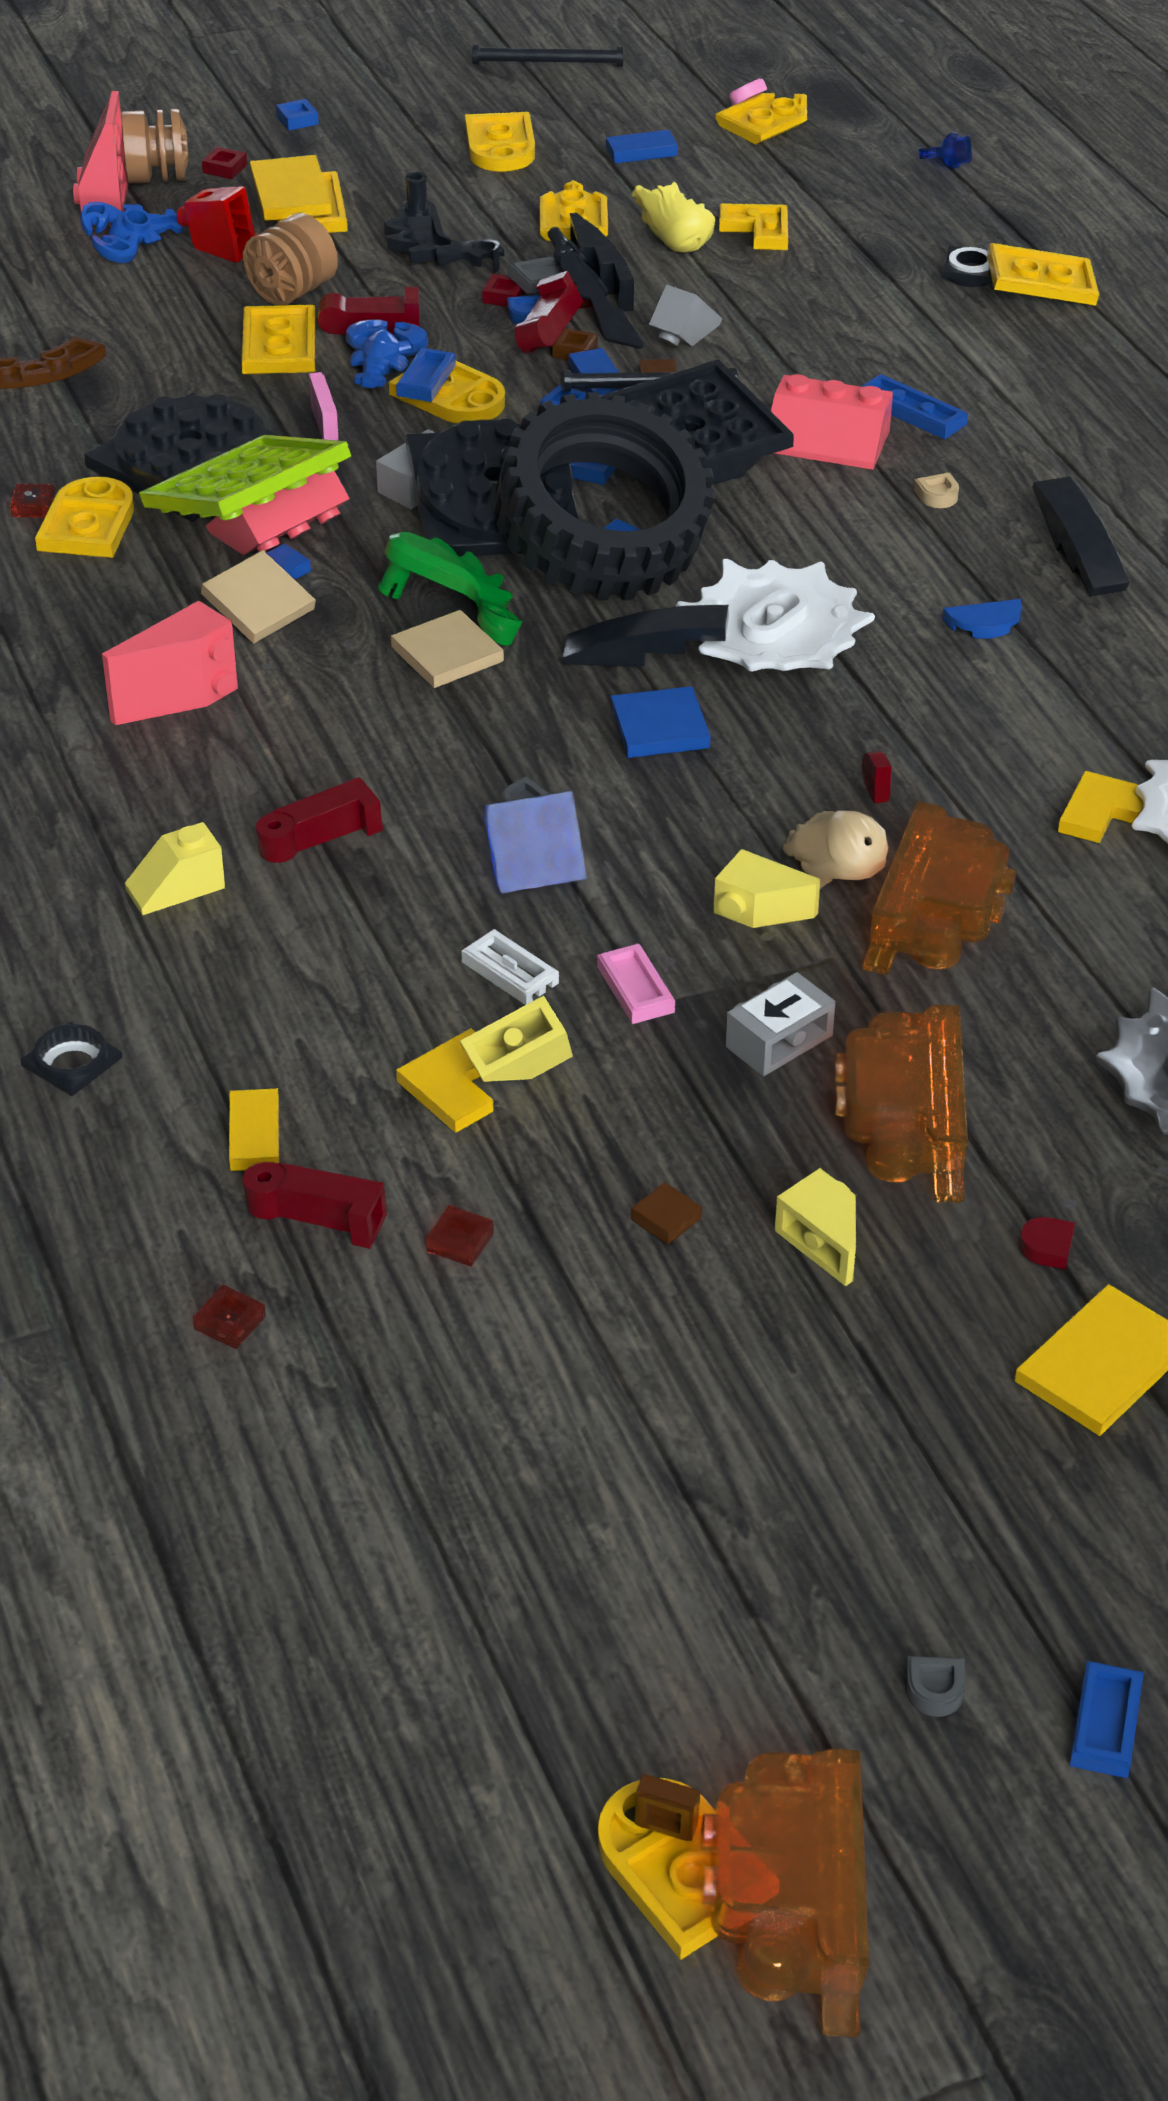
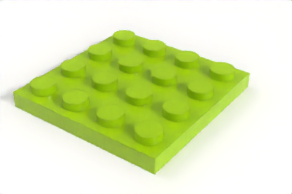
[139,435,351,520]

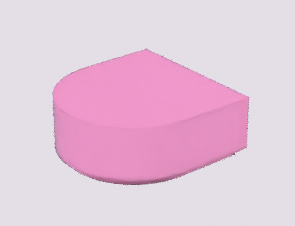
[728,78,767,106]

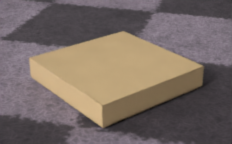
[201,550,316,644]
[391,610,504,688]

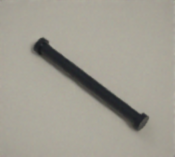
[472,44,623,67]
[561,368,738,392]

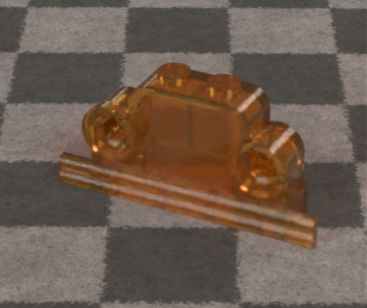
[862,801,1016,975]
[835,1005,968,1203]
[700,1749,869,2038]

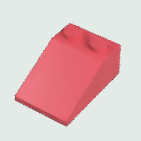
[73,91,128,212]
[102,601,238,725]

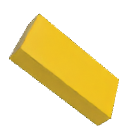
[229,1088,279,1171]

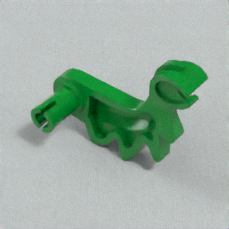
[378,532,522,646]

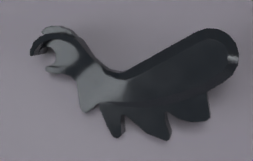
[384,171,505,273]

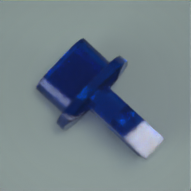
[919,133,972,169]

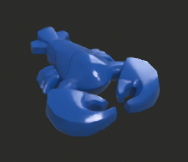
[80,202,184,263]
[346,320,429,388]

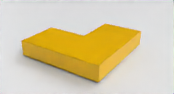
[719,203,788,250]
[1058,771,1143,843]
[396,1028,493,1133]

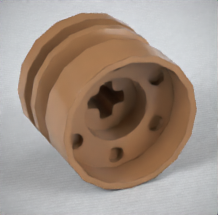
[122,108,189,184]
[243,213,338,305]

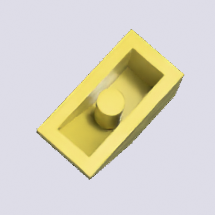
[125,822,225,915]
[714,849,820,928]
[460,995,573,1082]
[775,1168,856,1286]

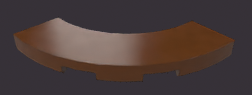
[0,337,106,389]

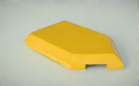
[716,93,807,145]
[540,180,608,241]

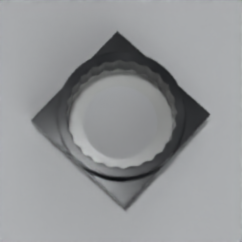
[941,246,993,287]
[20,1021,122,1096]

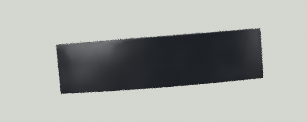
[570,213,634,311]
[1032,476,1130,597]
[563,604,729,666]

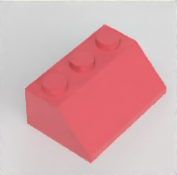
[771,374,893,470]
[206,471,350,556]

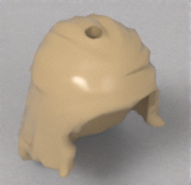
[783,811,889,888]

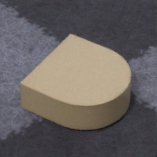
[914,473,959,508]

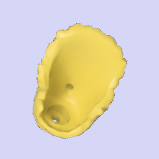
[631,182,715,252]

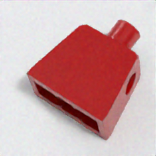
[177,186,255,263]

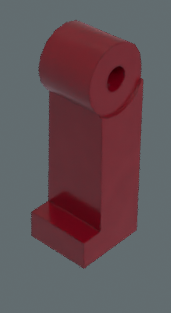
[515,271,583,354]
[318,287,420,335]
[256,777,383,863]
[242,1162,387,1249]

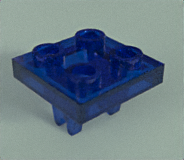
[483,791,587,894]

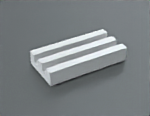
[462,929,559,1005]

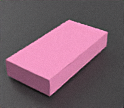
[309,372,338,441]
[597,944,675,1024]

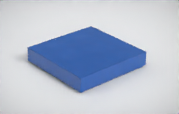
[611,686,711,758]

